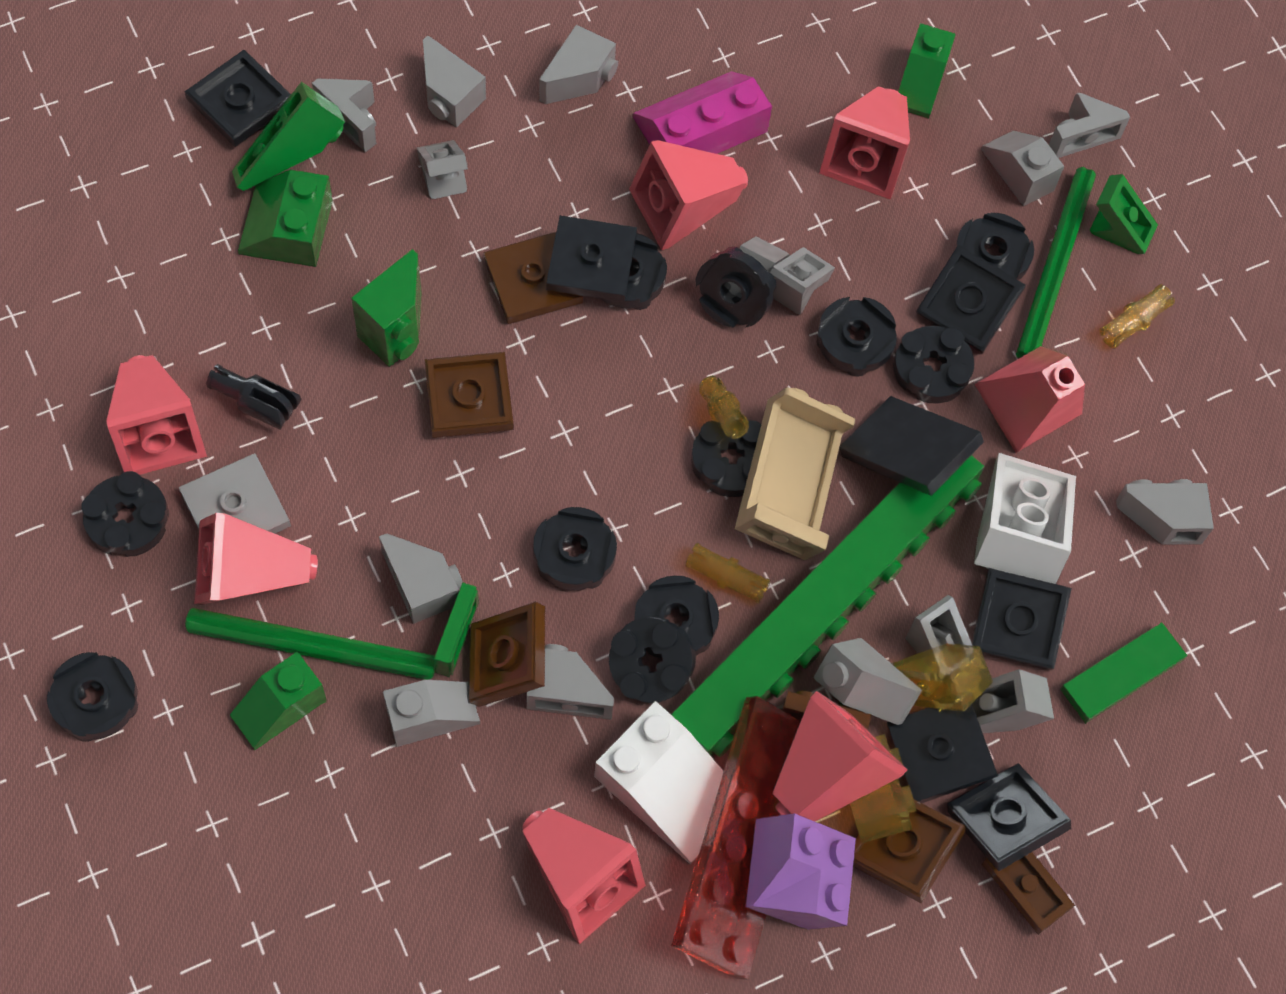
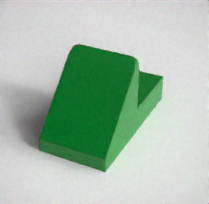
[1090,174,1158,255]

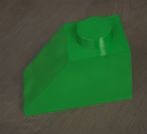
[898,23,956,119]
[230,651,327,750]

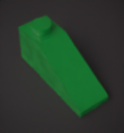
[232,82,345,191]

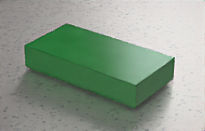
[434,582,479,677]

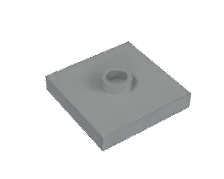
[179,453,291,534]

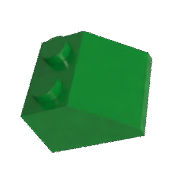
[238,170,333,267]
[351,249,422,367]

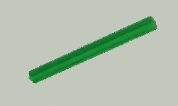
[1016,167,1096,359]
[185,608,435,680]

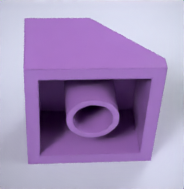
[746,813,856,930]

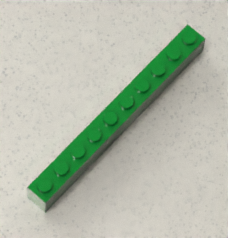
[671,455,985,758]

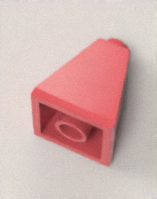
[819,86,910,199]
[629,140,748,250]
[975,346,1085,453]
[106,355,207,475]
[194,513,318,605]
[772,691,908,821]
[522,808,646,944]

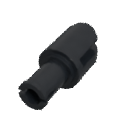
[206,364,302,430]

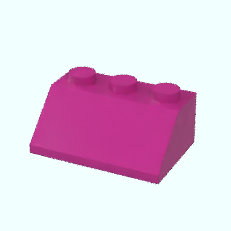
[633,71,772,154]

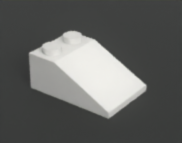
[974,453,1076,584]
[594,701,749,864]

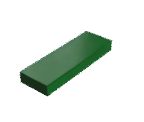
[1060,622,1188,724]

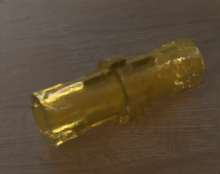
[1099,284,1175,349]
[699,375,749,439]
[685,543,771,604]

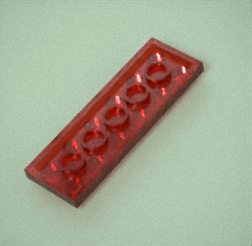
[671,696,801,979]

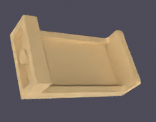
[735,387,855,560]

